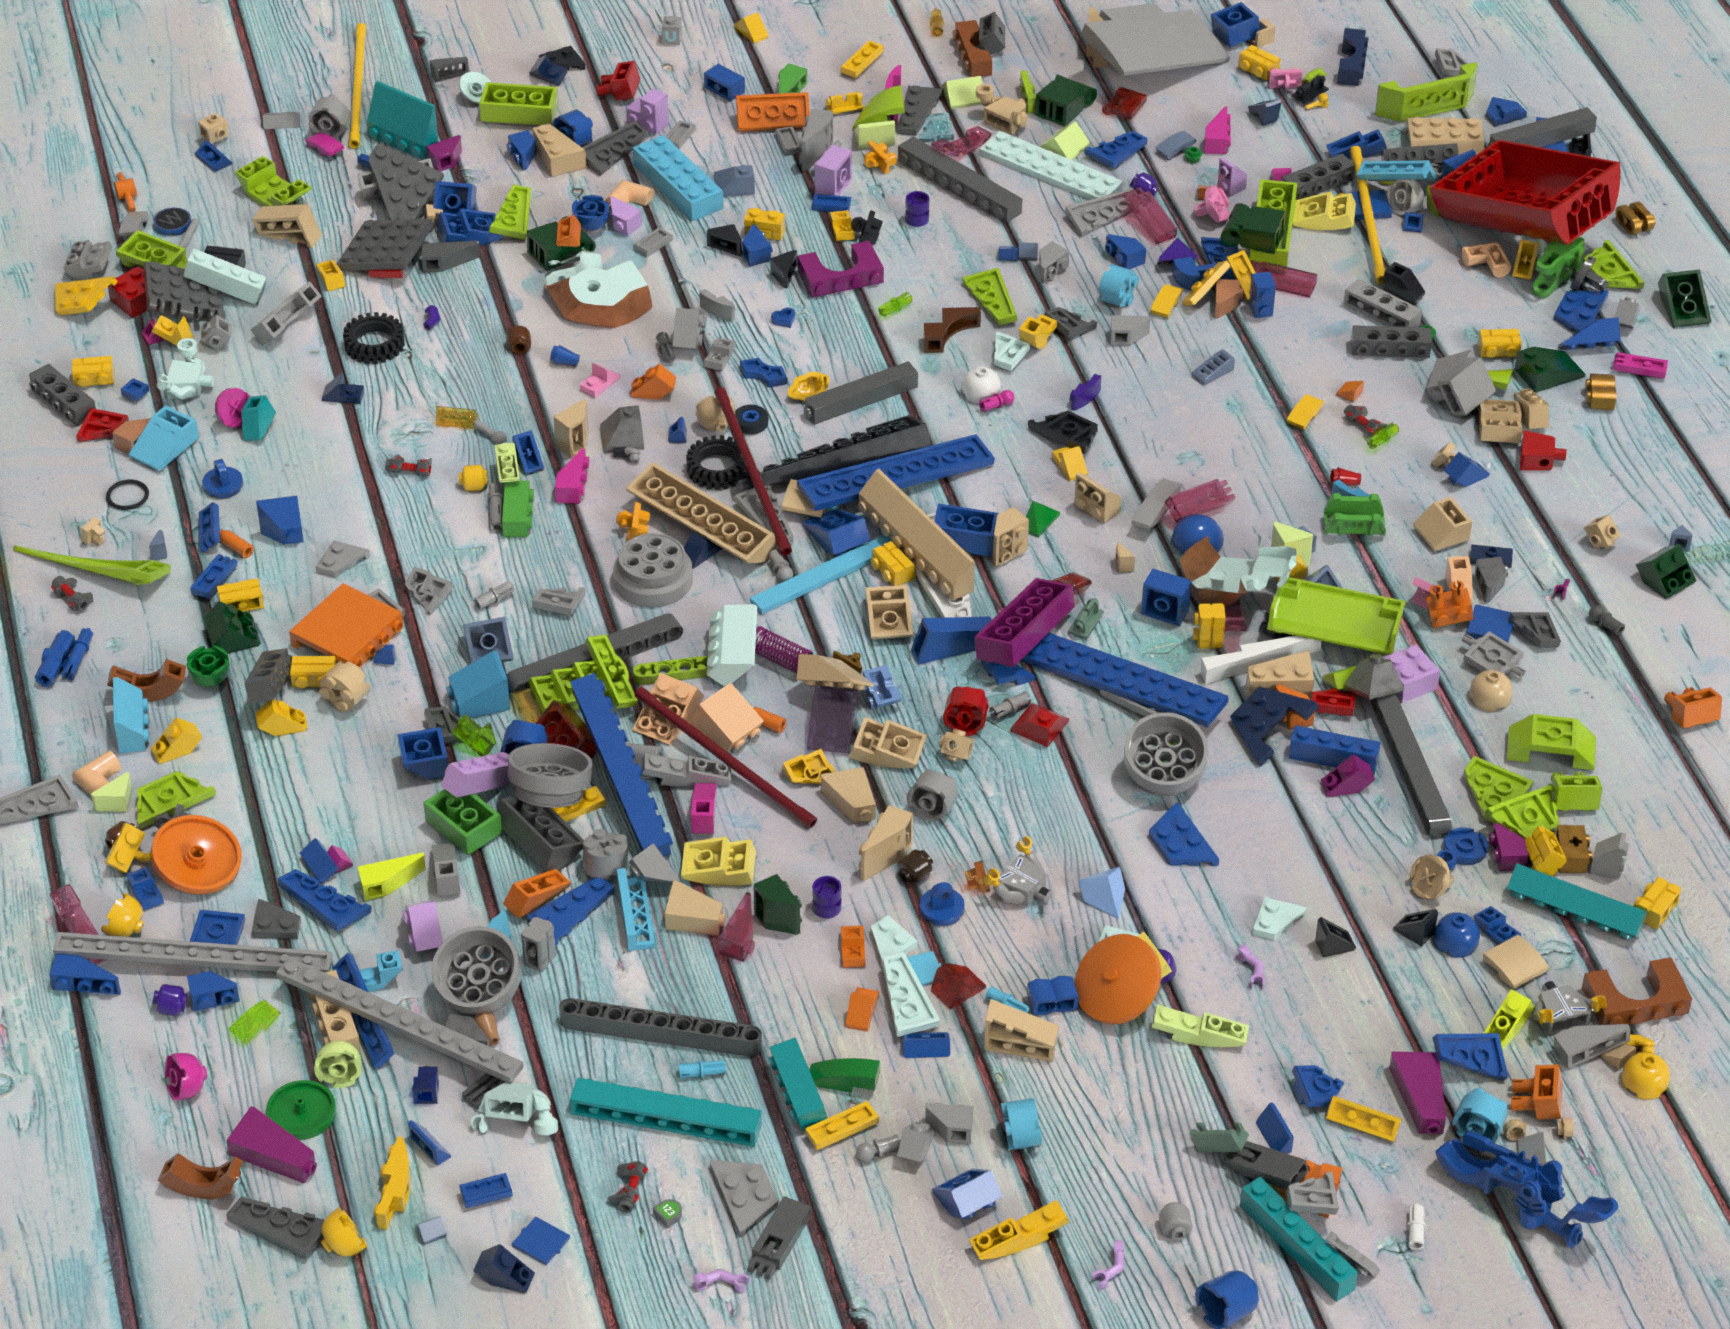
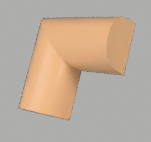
[605,179,655,206]
[1462,242,1511,278]
[72,751,121,796]

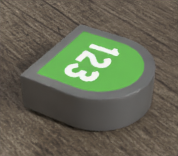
[653,1199,682,1228]

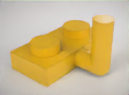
[104,823,152,873]

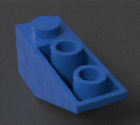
[1558,317,1621,350]
[49,954,121,995]

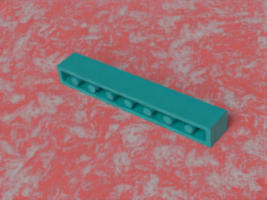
[570,1078,762,1147]

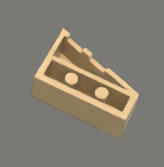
[532,124,586,176]
[252,204,322,248]
[1246,650,1314,698]
[984,999,1059,1062]

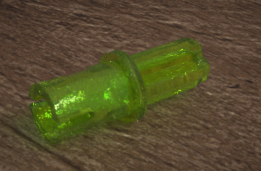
[878,292,913,317]
[1367,422,1399,449]

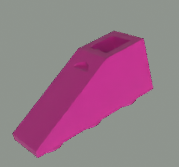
[1204,106,1231,154]
[555,448,589,504]
[691,783,717,834]

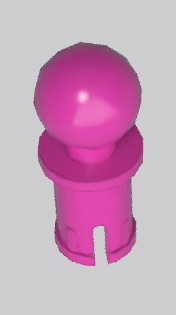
[979,390,1015,412]

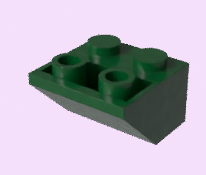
[1635,544,1697,599]
[204,601,261,653]
[753,874,802,935]

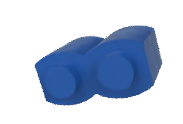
[1027,976,1079,1015]

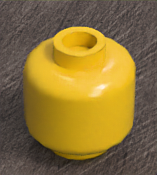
[458,465,488,491]

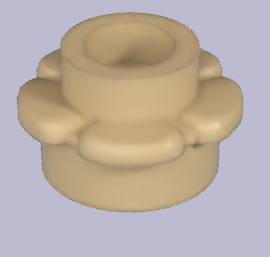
[1557,1116,1573,1140]
[1503,1119,1526,1141]

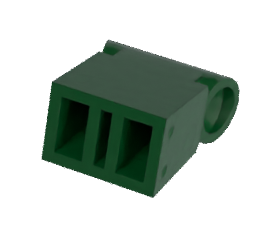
[1035,74,1097,127]
[1220,203,1285,254]
[527,216,596,271]

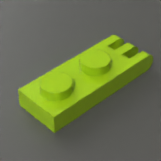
[1020,70,1036,114]

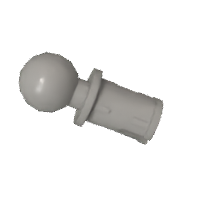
[768,549,793,582]
[856,1134,900,1162]

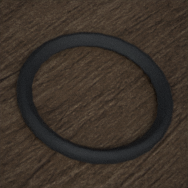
[106,479,149,510]

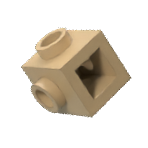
[198,113,229,144]
[1584,514,1621,549]
[939,729,975,761]

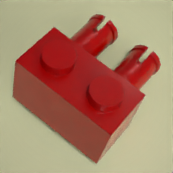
[597,61,641,101]

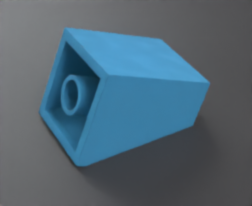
[446,650,510,720]

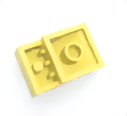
[1293,191,1356,230]
[681,836,756,886]

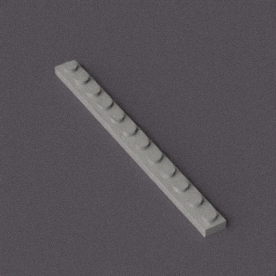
[53,932,333,973]
[276,957,524,1084]

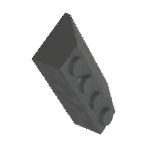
[497,796,584,872]

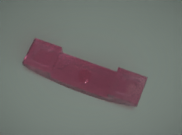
[931,126,992,157]
[1224,598,1246,632]
[49,884,106,965]

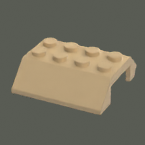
[1405,117,1484,155]

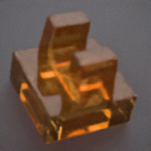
[965,861,990,893]

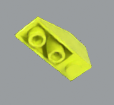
[357,852,426,901]
[1484,989,1535,1051]

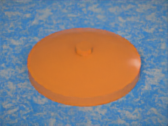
[151,815,242,894]
[1075,934,1161,1025]

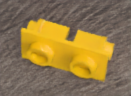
[825,91,864,114]

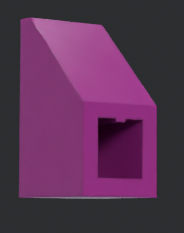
[426,135,462,172]
[1321,754,1375,797]
[1489,823,1529,871]

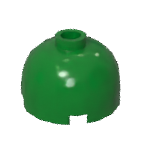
[186,646,230,687]

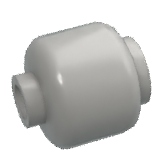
[1159,1202,1193,1240]

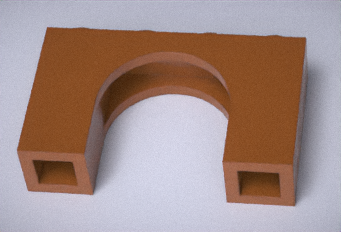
[1582,957,1692,1025]

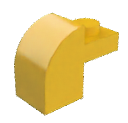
[1019,314,1057,349]

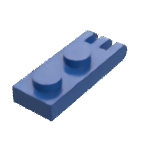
[198,502,220,552]
[190,554,238,599]

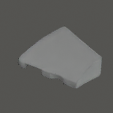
[405,567,454,614]

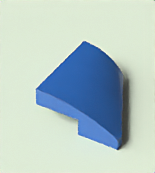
[981,660,1035,685]

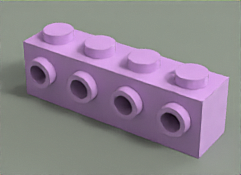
[441,752,510,797]

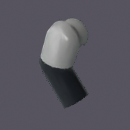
[613,447,640,462]

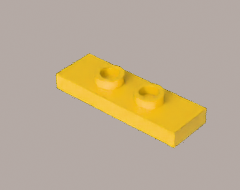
[1182,261,1231,306]

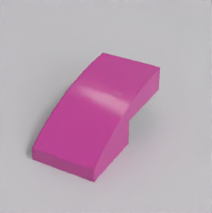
[305,132,345,157]

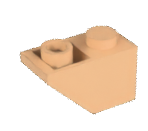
[1445,556,1473,603]

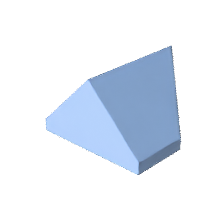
[1078,867,1125,919]

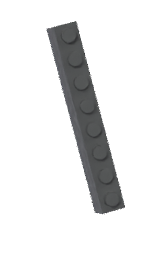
[898,136,1022,223]

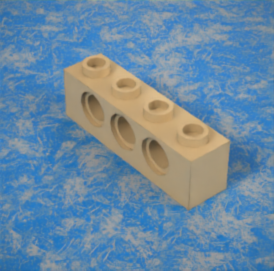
[307,970,361,1052]

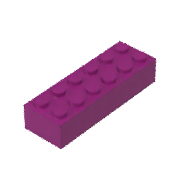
[974,578,1075,667]

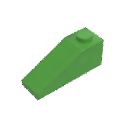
[778,63,807,94]

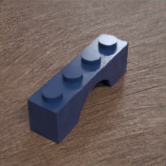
[1337,28,1369,86]

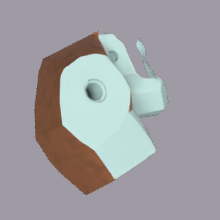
[543,251,653,328]
[1180,534,1297,606]

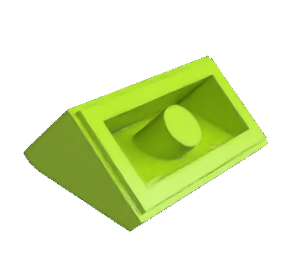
[1322,665,1357,690]

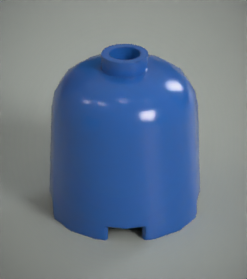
[1195,1270,1259,1329]

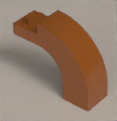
[107,659,186,702]
[157,1153,243,1199]

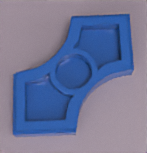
[740,358,787,387]

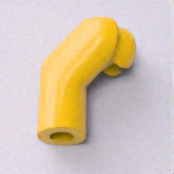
[1625,1034,1655,1053]

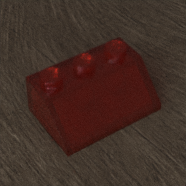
[535,700,597,759]

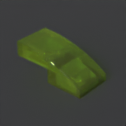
[228,1000,281,1045]

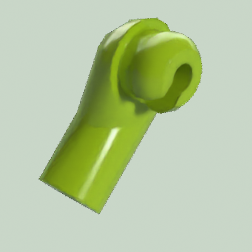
[1302,68,1326,85]

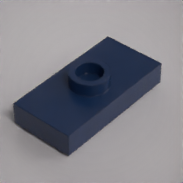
[1470,544,1513,568]

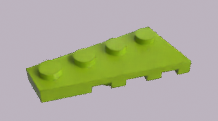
[962,268,1018,326]

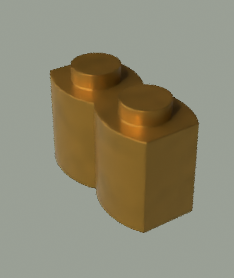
[1585,373,1616,410]

